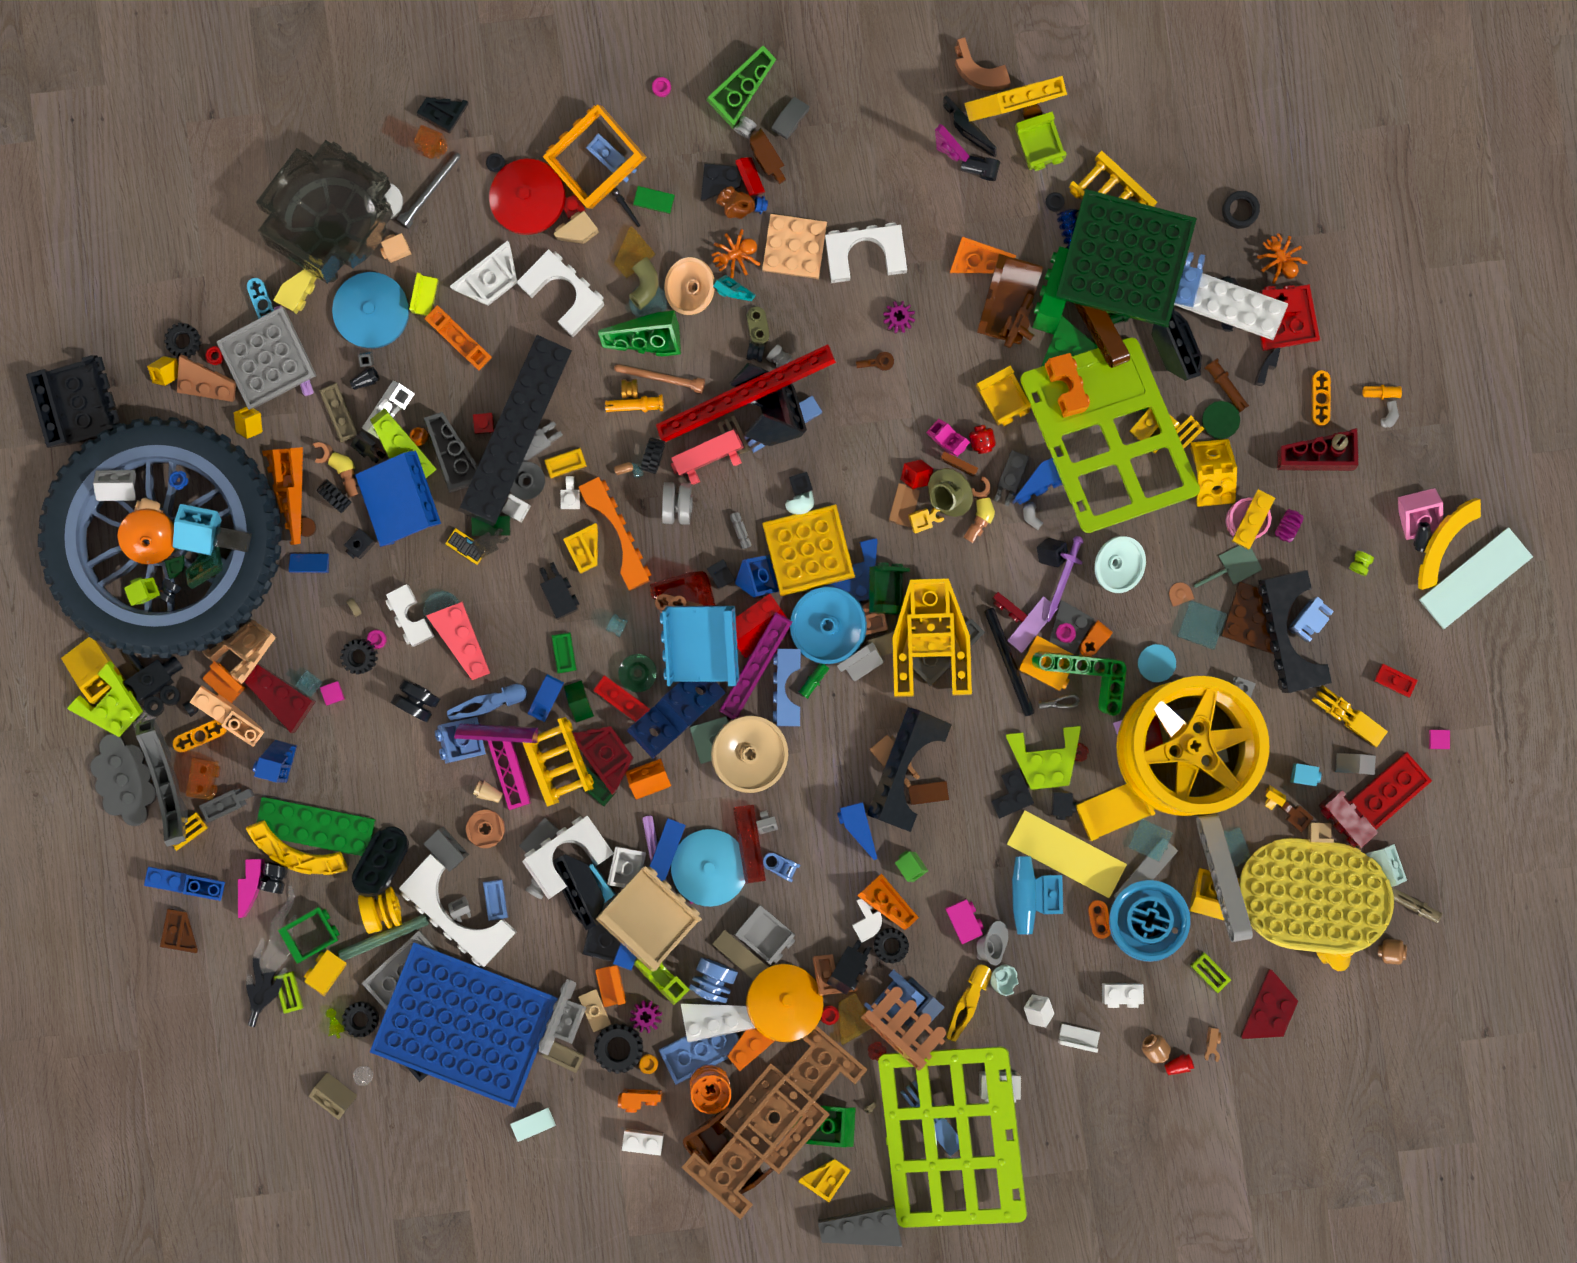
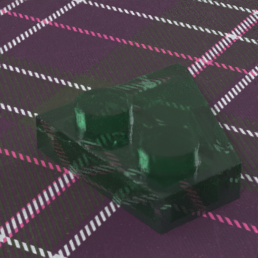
[186,541,223,589]

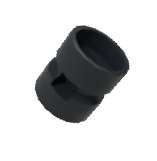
[258,862,289,894]

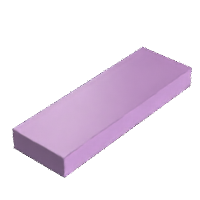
[1007,596,1058,653]

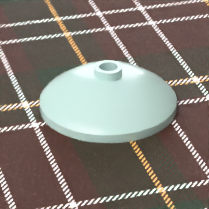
[1095,536,1146,593]

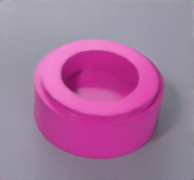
[652,77,671,97]
[1056,623,1076,643]
[367,630,387,649]

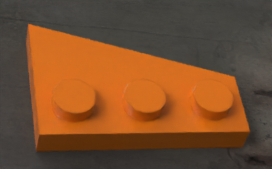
[950,237,1016,273]
[857,873,919,930]

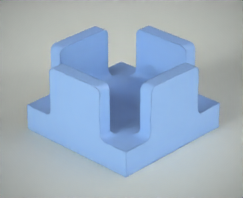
[1287,597,1334,643]

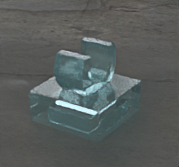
[295,670,323,697]

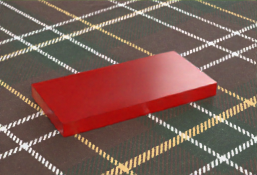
[1349,752,1432,830]

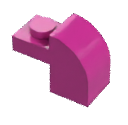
[926,418,970,457]

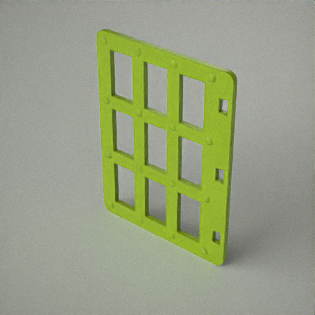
[878,1046,1027,1228]

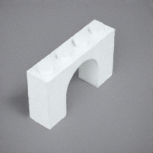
[825,223,907,283]
[517,249,604,338]
[522,816,614,899]

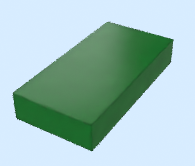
[633,186,675,214]
[552,633,577,674]

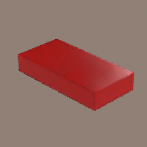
[736,157,765,196]

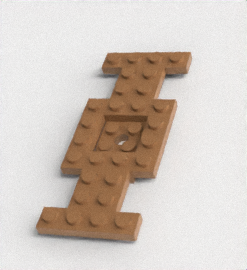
[681,1026,868,1220]

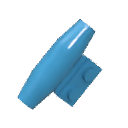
[1012,856,1063,934]

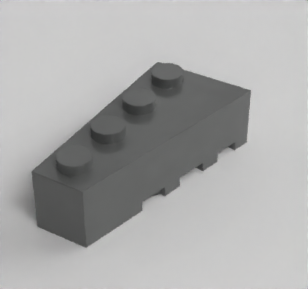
[424,412,478,493]
[818,1205,902,1247]

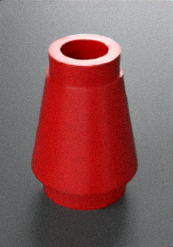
[1164,1054,1195,1076]

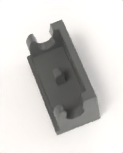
[423,827,469,872]

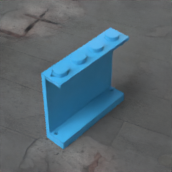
[660,606,739,686]

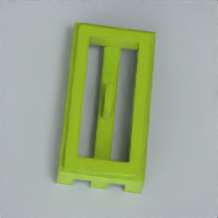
[1190,952,1231,993]
[274,971,304,1014]

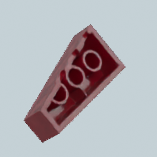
[1277,428,1359,471]
[244,663,316,733]

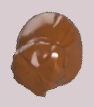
[716,186,755,219]

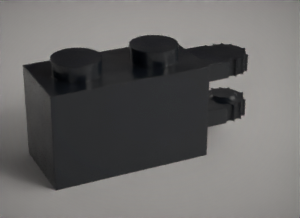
[539,562,579,620]
[827,940,872,995]

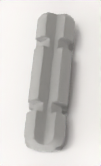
[730,512,751,549]

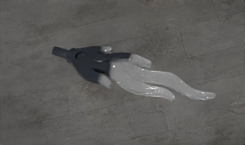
[246,885,298,1027]

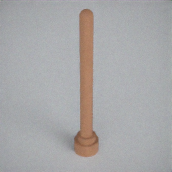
[614,364,705,394]

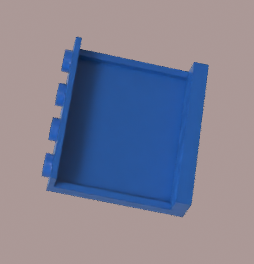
[355,451,441,547]

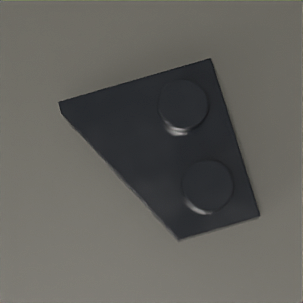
[701,163,741,201]

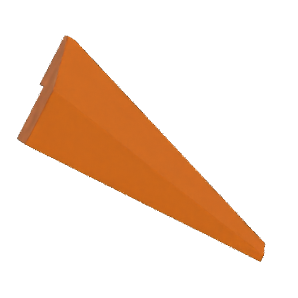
[262,447,303,545]

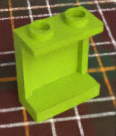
[1015,112,1067,171]

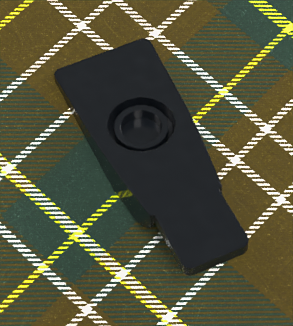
[943,95,997,157]

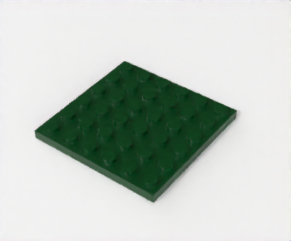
[1056,189,1197,328]

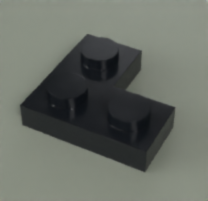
[991,768,1034,819]

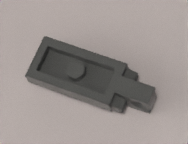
[199,788,255,823]

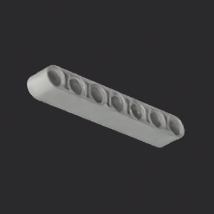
[1196,813,1253,942]

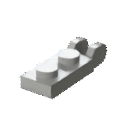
[523,421,563,462]

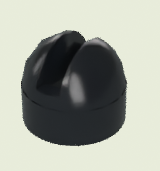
[182,700,199,717]

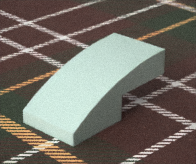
[510,1108,556,1142]

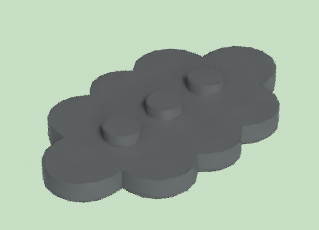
[90,734,157,826]

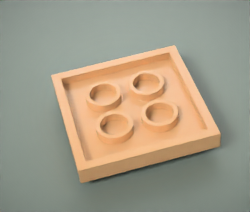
[762,214,827,279]

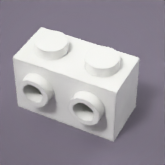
[1102,983,1144,1008]

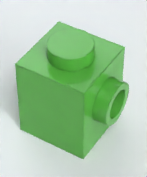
[895,851,928,882]

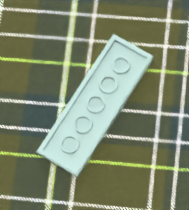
[1419,527,1533,629]

